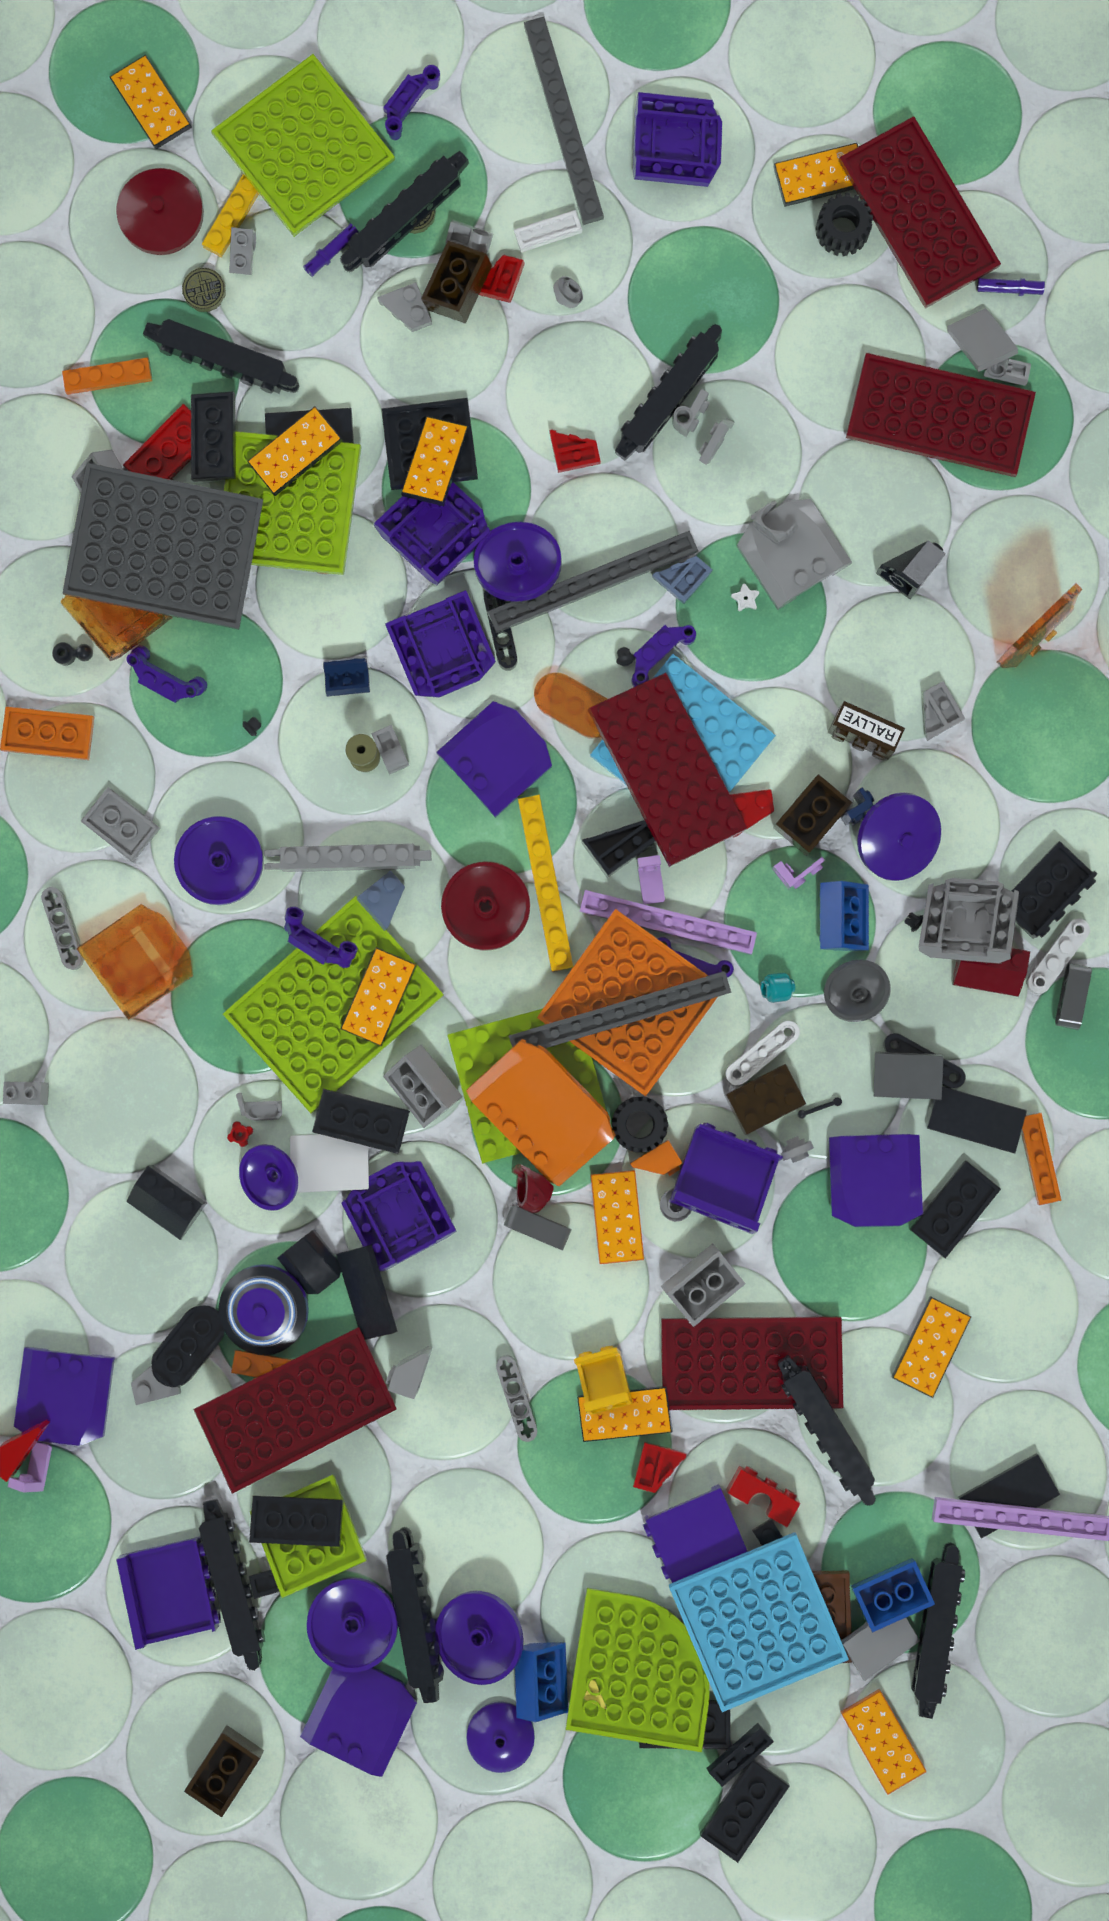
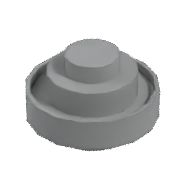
[553,276,583,308]
[781,1136,814,1163]
[659,1189,691,1222]

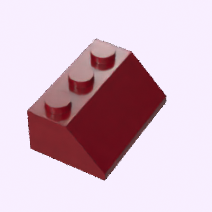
[952,948,1031,997]

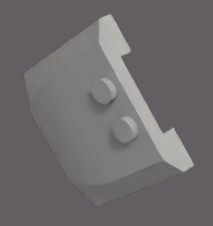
[737,499,852,610]
[919,878,1019,963]

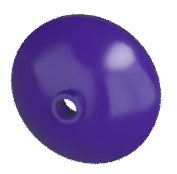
[239,1144,298,1211]
[466,1702,535,1773]

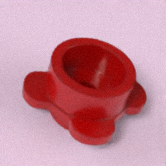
[227,1121,253,1147]

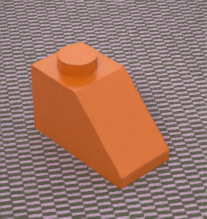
[630,1140,682,1176]

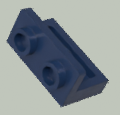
[323,658,370,697]
[841,787,874,826]

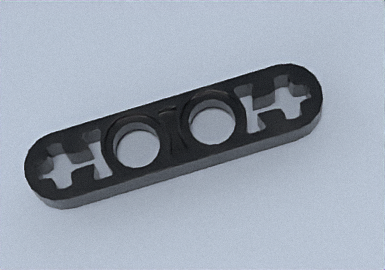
[484,590,517,671]

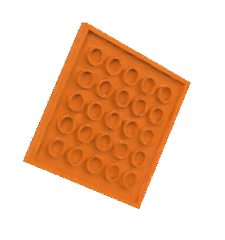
[537,909,717,1097]

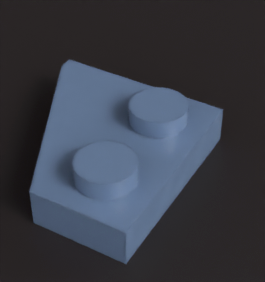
[652,556,713,604]
[357,870,405,931]

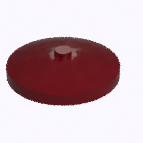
[116,168,204,255]
[441,861,530,951]

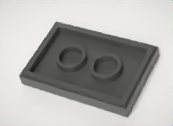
[874,1052,943,1100]

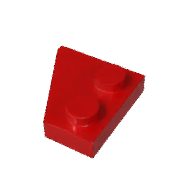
[479,255,525,303]
[549,430,601,473]
[730,789,774,838]
[633,1442,687,1493]

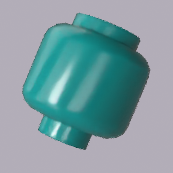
[760,973,795,1003]

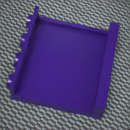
[669,1123,783,1234]
[643,1484,748,1583]
[116,1536,221,1650]

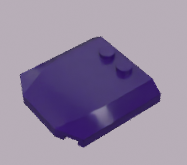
[633,92,722,187]
[374,482,490,585]
[385,590,496,698]
[436,701,552,818]
[829,1134,923,1227]
[341,1161,457,1273]
[14,1347,115,1446]
[300,1667,417,1777]

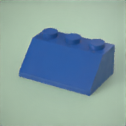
[820,881,869,951]
[851,1558,935,1633]
[515,1642,568,1722]

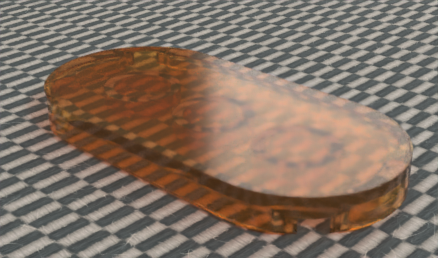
[534,672,607,739]

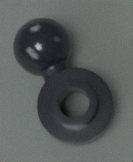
[52,642,93,666]

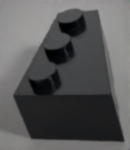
[581,820,656,878]

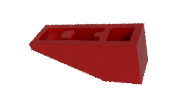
[0,1420,50,1482]

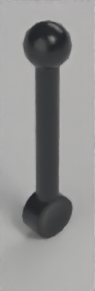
[798,1097,842,1119]

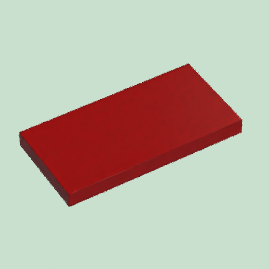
[123,404,191,480]

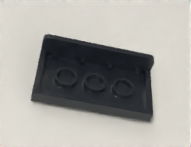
[1011,841,1098,939]

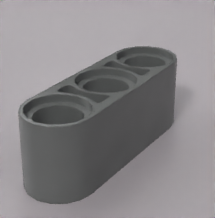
[1055,963,1092,1030]
[504,1204,572,1250]

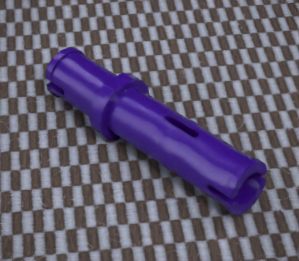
[303,223,359,277]
[977,278,1045,296]

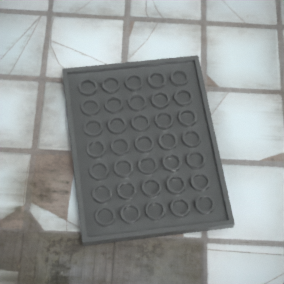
[62,463,263,630]

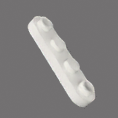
[1027,919,1090,994]
[725,1021,800,1086]

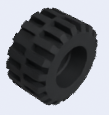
[816,193,873,256]
[612,1096,668,1153]

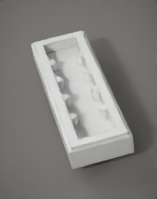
[514,210,582,252]

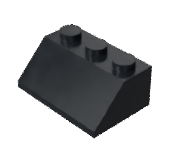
[126,1165,207,1240]

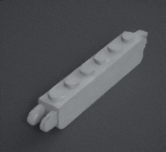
[264,844,432,872]

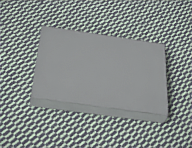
[947,308,1018,372]
[81,787,161,862]
[841,1618,920,1681]

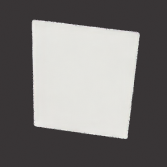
[290,1134,369,1193]

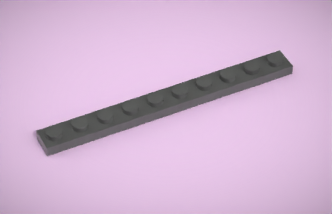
[524,17,604,225]
[488,530,698,633]
[509,971,731,1048]

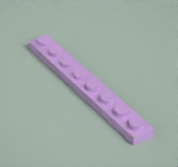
[580,890,757,955]
[932,1497,1109,1541]

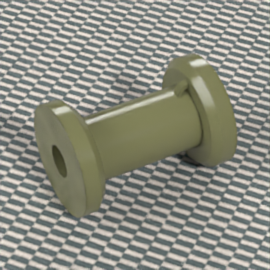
[345,734,380,772]

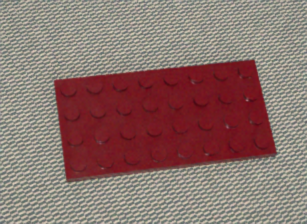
[838,116,1001,309]
[846,353,1036,477]
[588,673,747,867]
[661,1316,844,1410]
[193,1327,397,1494]

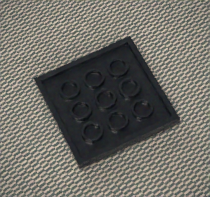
[381,398,478,490]

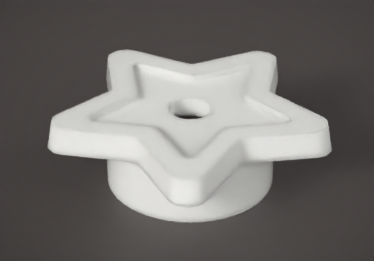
[731,584,759,612]

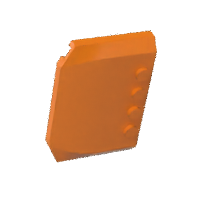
[466,1039,616,1186]

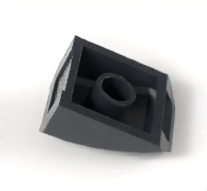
[277,1229,341,1294]

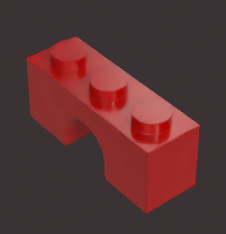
[726,1466,801,1527]

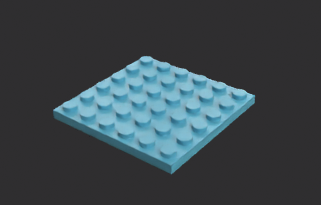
[590,654,776,793]
[669,1532,849,1712]

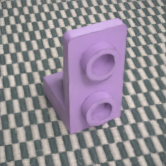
[637,855,665,905]
[772,857,825,889]
[8,1441,52,1493]

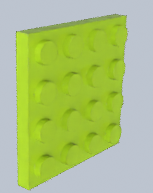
[249,1475,367,1598]

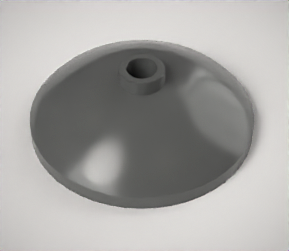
[824,960,891,1022]

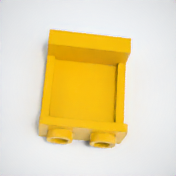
[574,1346,633,1415]

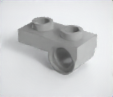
[445,220,493,255]
[229,227,256,275]
[983,358,1031,386]
[672,389,710,437]
[371,725,409,775]
[3,1082,49,1105]

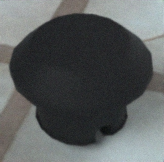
[616,647,635,666]
[243,717,261,736]
[904,912,923,932]

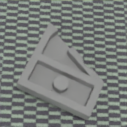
[377,282,432,332]
[699,418,735,465]
[923,681,965,741]
[131,1365,181,1405]

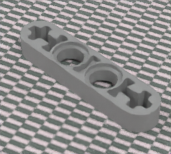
[41,887,84,970]
[496,1355,537,1442]

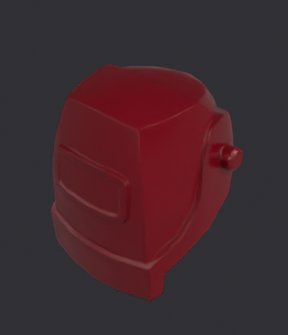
[512,1164,554,1213]

